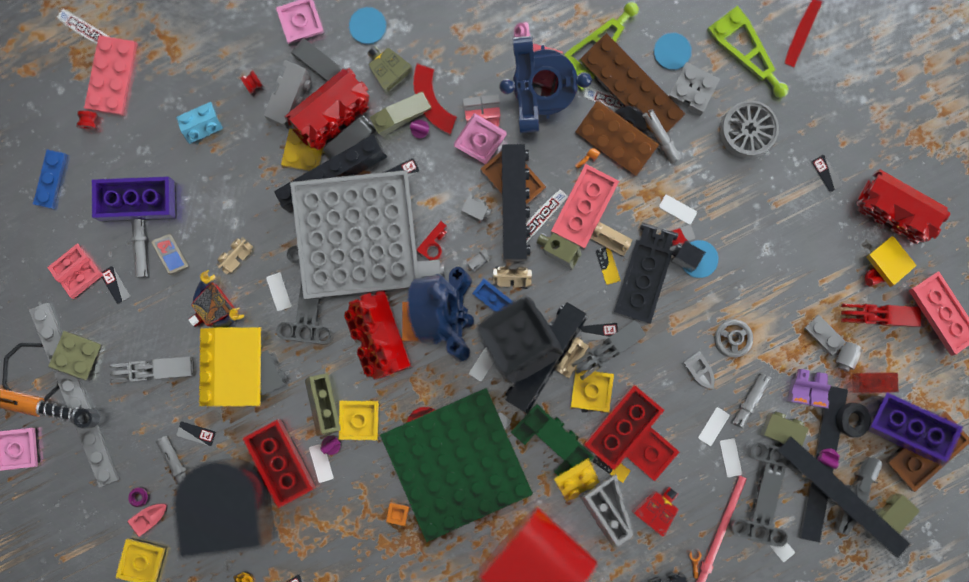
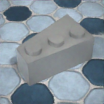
[264,59,312,129]
[580,475,634,547]

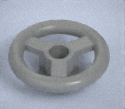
[715,319,753,358]

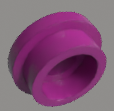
[128,488,148,507]

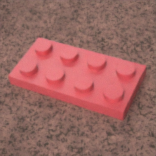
[84,35,138,116]
[551,164,619,249]
[909,271,969,356]

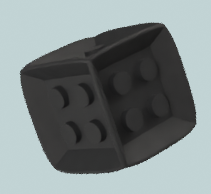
[476,296,563,383]

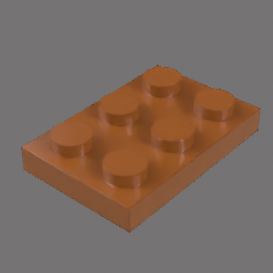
[480,151,546,205]

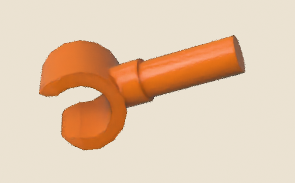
[575,148,600,169]
[688,551,701,578]

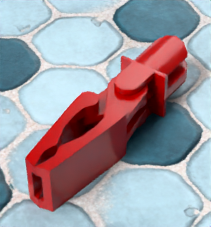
[841,303,921,327]

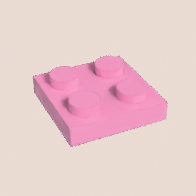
[276,0,324,44]
[454,113,507,164]
[0,428,38,471]

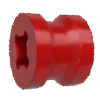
[241,70,263,94]
[76,111,97,130]

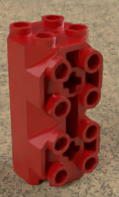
[284,68,370,150]
[857,169,950,244]
[344,290,412,380]

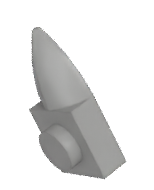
[684,351,715,389]

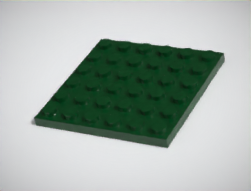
[380,388,533,542]

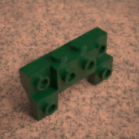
[511,404,595,476]

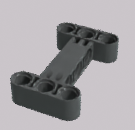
[276,246,334,345]
[729,442,798,547]

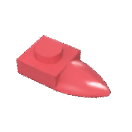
[127,504,167,537]

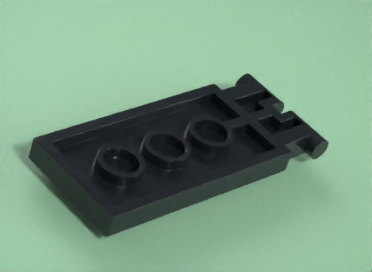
[613,222,678,324]

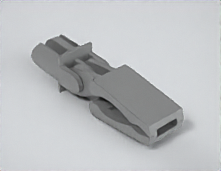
[109,357,193,383]

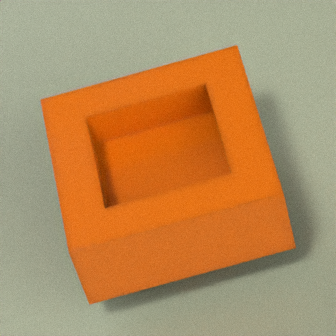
[386,502,409,526]

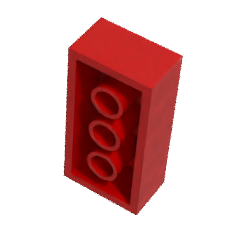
[583,385,665,470]
[242,419,316,508]

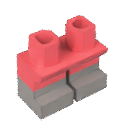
[463,94,501,127]

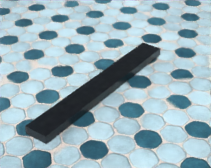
[799,386,848,543]
[777,436,911,558]

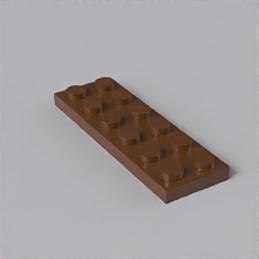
[579,33,685,141]

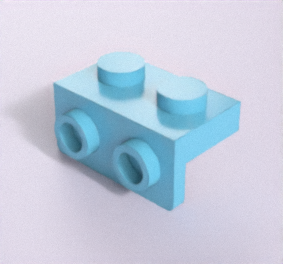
[176,102,223,143]

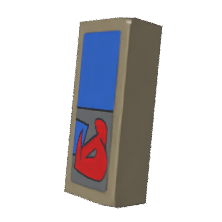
[151,234,189,276]

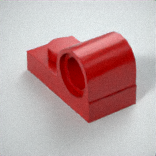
[416,221,448,261]

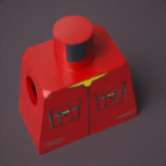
[632,487,678,537]

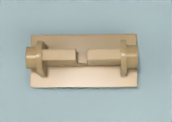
[590,222,632,256]
[216,237,253,274]
[493,267,532,287]
[556,337,589,378]

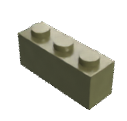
[305,373,341,437]

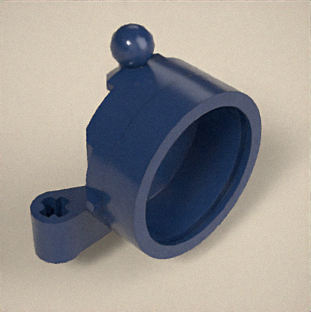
[499,36,592,133]
[408,267,474,362]

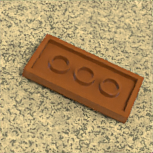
[575,100,659,176]
[886,411,969,492]

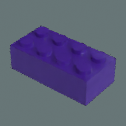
[92,177,175,221]
[869,392,963,466]

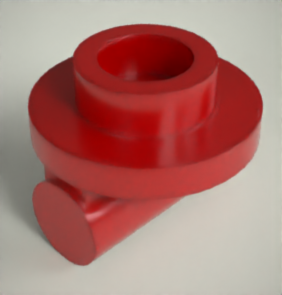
[865,268,885,287]

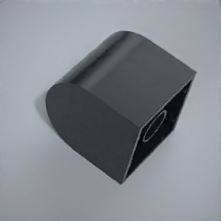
[174,458,276,558]

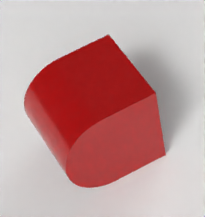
[479,506,598,582]

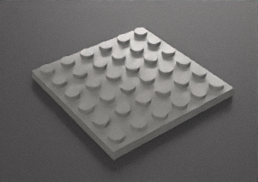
[290,170,419,299]

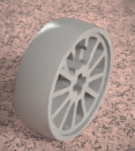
[720,101,779,159]

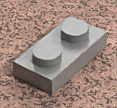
[804,315,846,356]

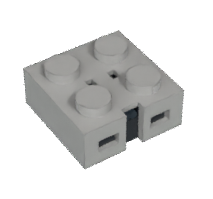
[669,62,720,115]

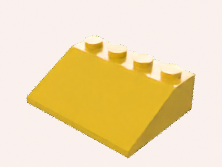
[199,327,261,406]

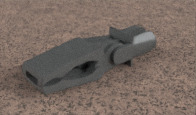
[571,320,646,380]
[833,457,882,535]

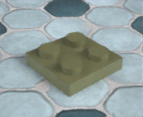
[48,331,101,381]

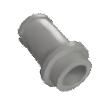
[467,248,491,272]

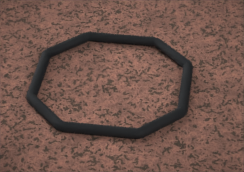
[2,343,60,401]

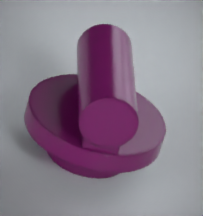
[410,119,430,139]
[320,435,341,455]
[818,449,840,469]

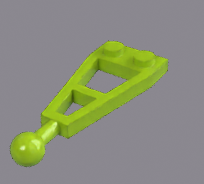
[564,2,639,91]
[707,6,788,98]

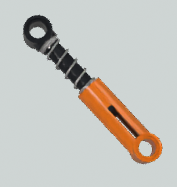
[0,388,100,428]

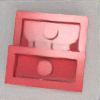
[47,243,103,299]

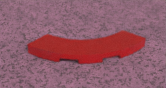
[413,63,457,135]

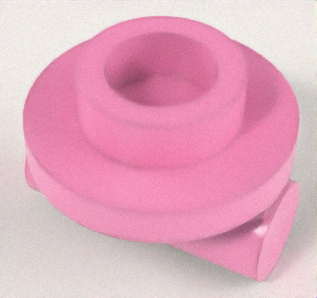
[514,22,530,37]

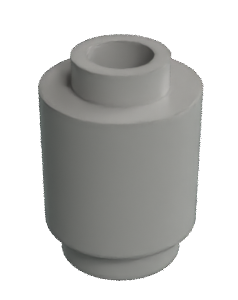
[836,342,861,372]

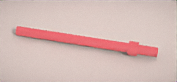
[697,476,747,582]

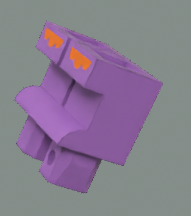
[787,369,831,408]

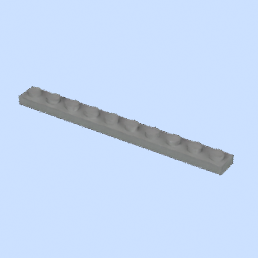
[29,303,120,488]

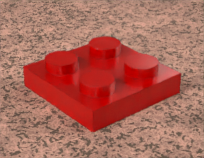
[626,427,679,481]

